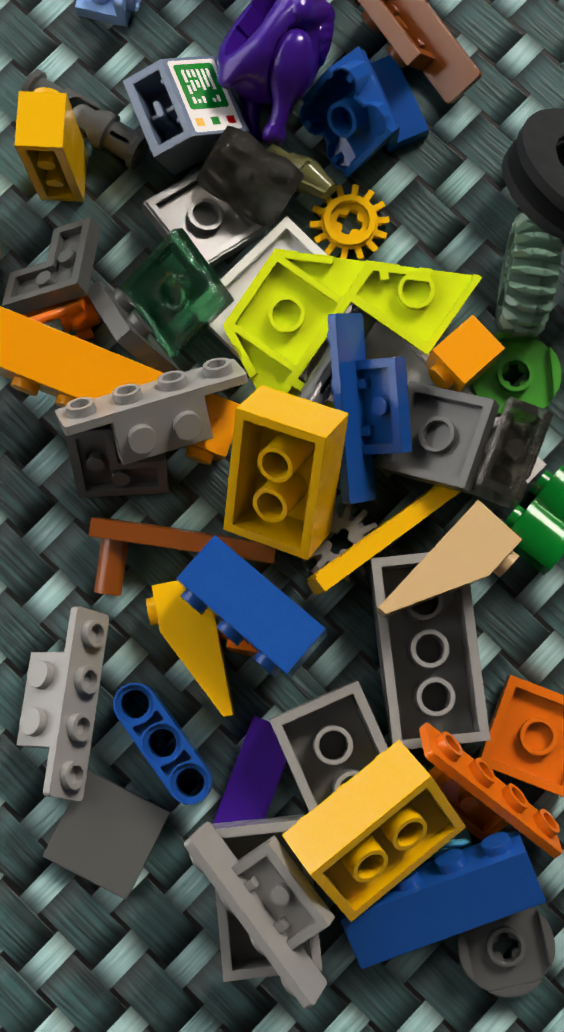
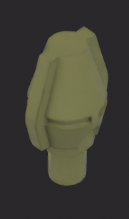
[265,144,338,199]

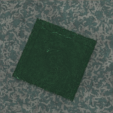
[121,228,234,357]

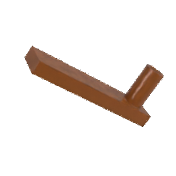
[89,517,277,596]

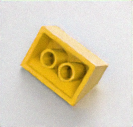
[282,740,466,922]

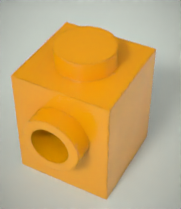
[425,315,505,392]

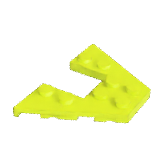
[222,248,482,409]

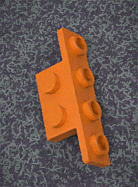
[419,722,563,859]

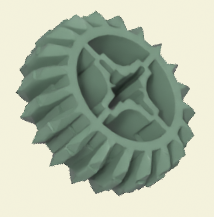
[495,212,563,338]

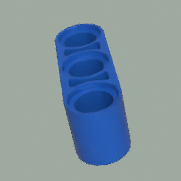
[113,683,214,805]

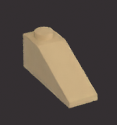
[376,500,522,618]

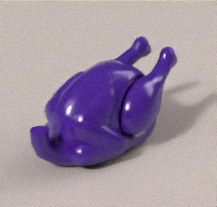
[217,0,335,147]

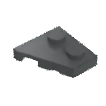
[88,279,181,373]

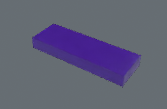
[213,716,287,823]

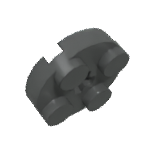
[456,907,555,998]

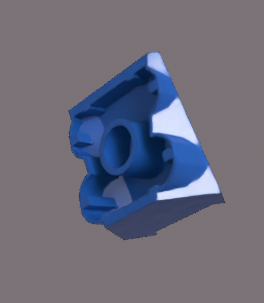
[299,46,398,179]

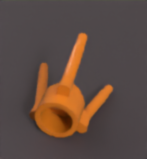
[22,295,101,341]

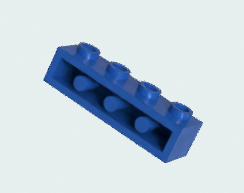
[339,829,546,969]

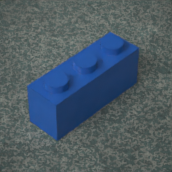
[176,535,327,679]

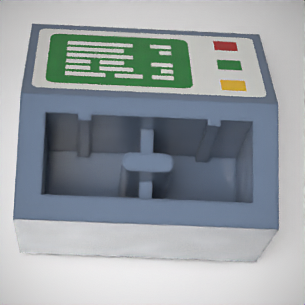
[123,55,251,175]

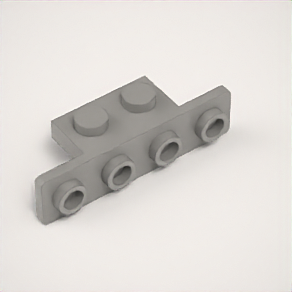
[55,358,248,465]
[16,606,109,801]
[184,821,335,1010]

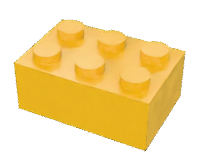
[223,385,349,560]

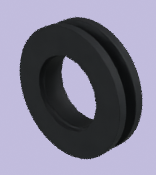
[502,108,564,244]

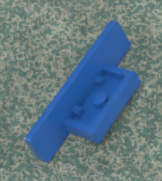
[327,313,412,504]

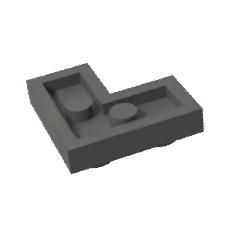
[2,217,101,315]
[65,424,169,498]

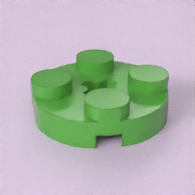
[469,332,561,422]

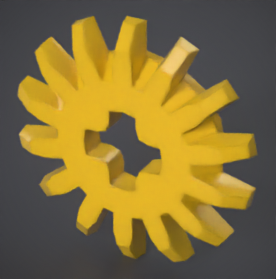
[310,184,389,260]

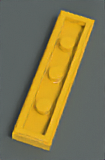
[306,485,460,596]

